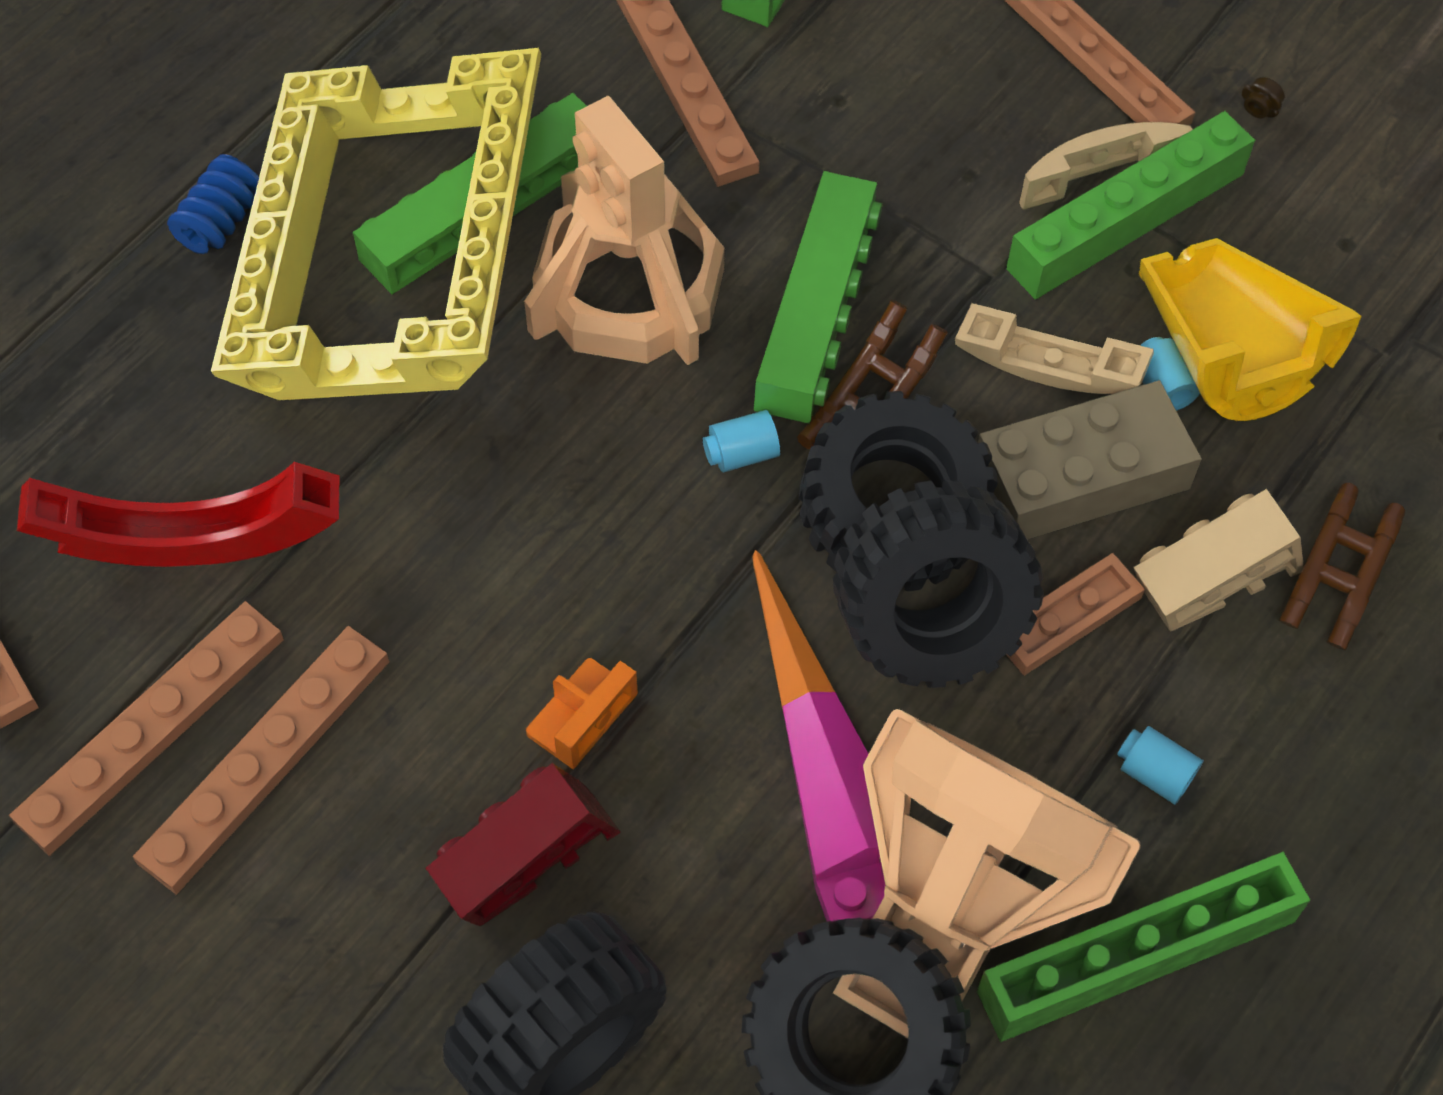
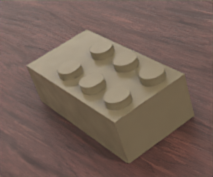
[977,380,1202,539]

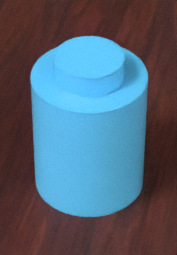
[1140,337,1200,411]
[703,410,780,472]
[1117,726,1204,805]

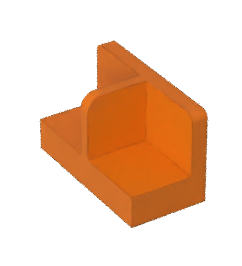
[526,658,638,770]

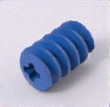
[167,154,259,254]

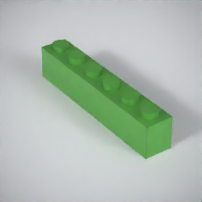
[353,93,587,295]
[1006,111,1255,300]
[754,171,883,424]
[977,852,1310,1042]

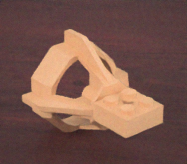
[524,95,724,365]
[833,709,1141,1038]

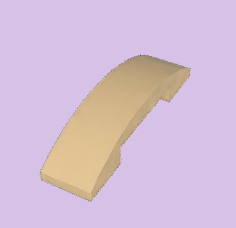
[1019,122,1193,210]
[955,303,1154,394]

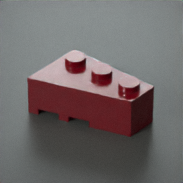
[426,763,621,927]

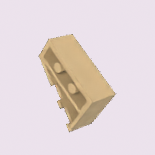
[1134,489,1304,632]

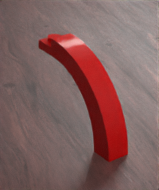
[17,462,340,567]

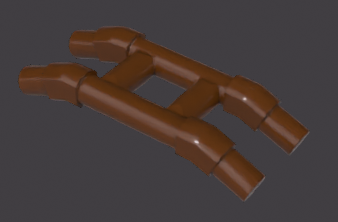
[797,300,948,449]
[1279,483,1405,650]

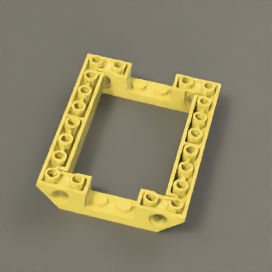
[211,48,541,400]

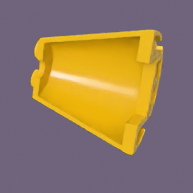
[1139,238,1361,421]

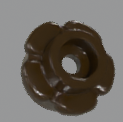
[1242,77,1285,118]

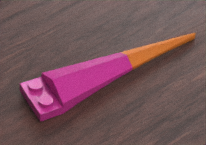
[753,550,886,921]

